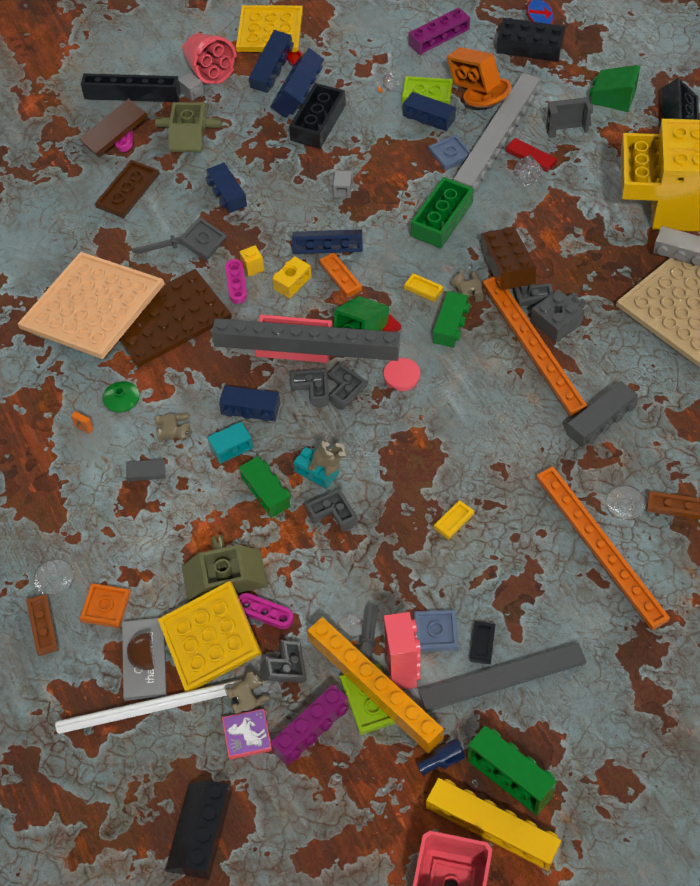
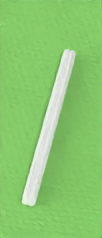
[55,679,243,734]

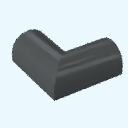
[515,283,554,307]
[327,362,368,410]
[290,369,329,408]
[305,489,358,531]
[260,640,307,683]

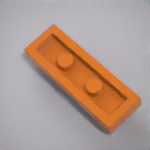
[319,253,362,298]

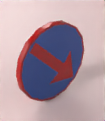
[526,0,554,24]

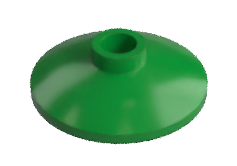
[102,381,140,413]

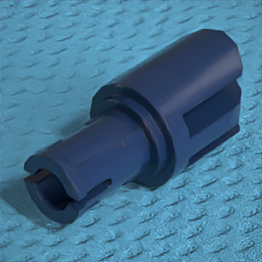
[416,739,465,776]

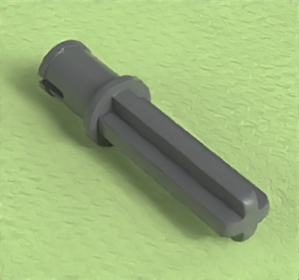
[359,604,378,662]

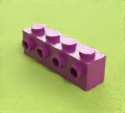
[409,7,470,55]
[270,684,349,766]

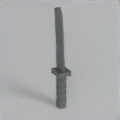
[132,235,181,254]

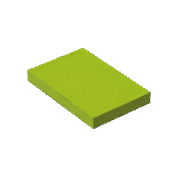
[402,76,453,105]
[340,663,396,735]

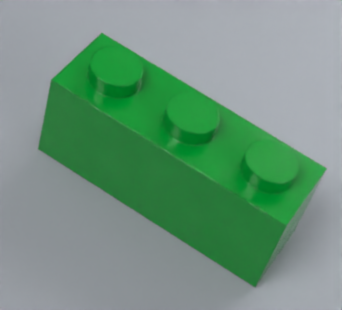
[433,291,471,348]
[239,456,291,518]

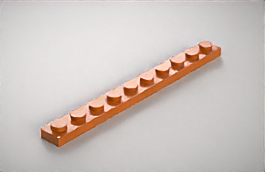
[482,277,588,417]
[536,466,670,631]

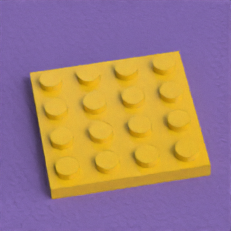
[236,5,303,52]
[158,581,262,692]

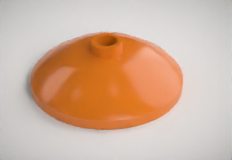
[463,78,512,108]

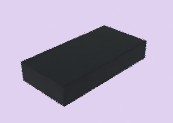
[470,621,495,665]

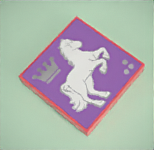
[222,709,272,760]

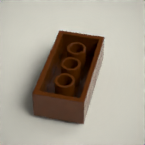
[481,227,536,291]

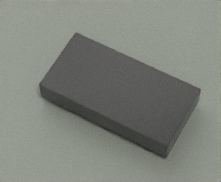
[126,459,166,482]

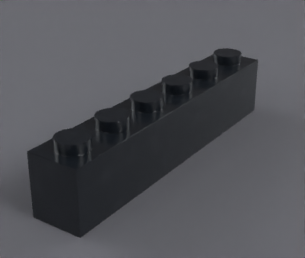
[81,73,181,102]

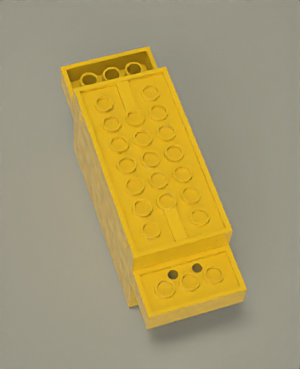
[621,119,700,232]

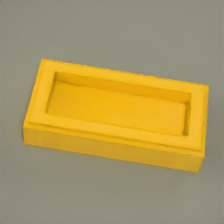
[404,273,444,302]
[433,500,474,540]

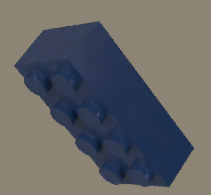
[270,48,324,118]

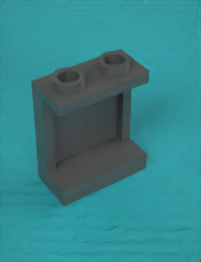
[546,97,593,138]

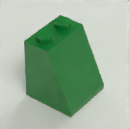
[589,65,640,112]
[333,296,389,331]

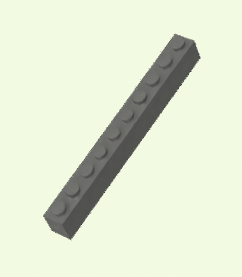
[212,318,400,361]

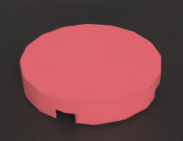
[383,358,420,391]

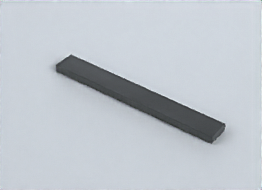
[419,642,586,712]

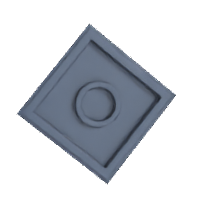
[428,134,471,171]
[414,609,459,652]

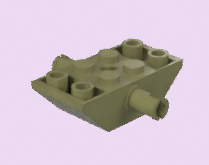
[155,102,222,152]
[182,535,268,603]

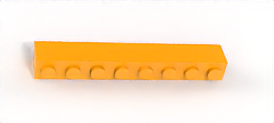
[307,617,444,754]

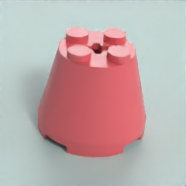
[182,32,237,84]

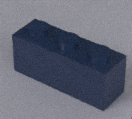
[403,92,456,131]
[205,162,247,213]
[219,386,280,422]

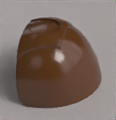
[127,632,154,670]

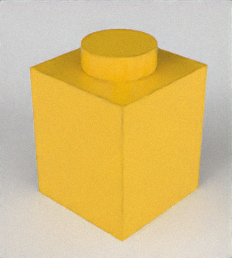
[239,245,264,277]

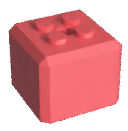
[413,831,492,886]

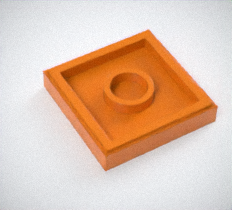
[80,583,131,628]

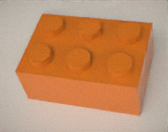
[446,47,501,93]

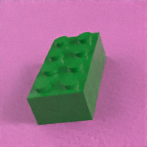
[411,177,474,248]
[467,726,557,816]

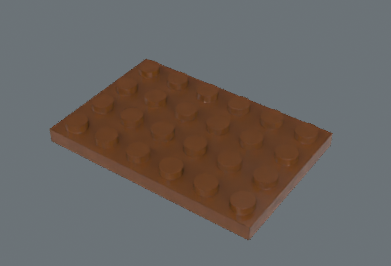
[119,269,232,368]

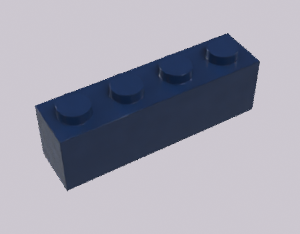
[249,30,294,93]
[292,229,363,254]

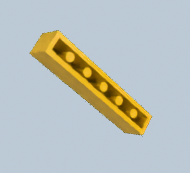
[426,778,561,871]

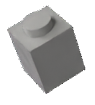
[179,72,204,101]
[333,171,353,198]

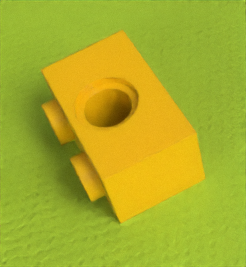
[272,256,312,299]

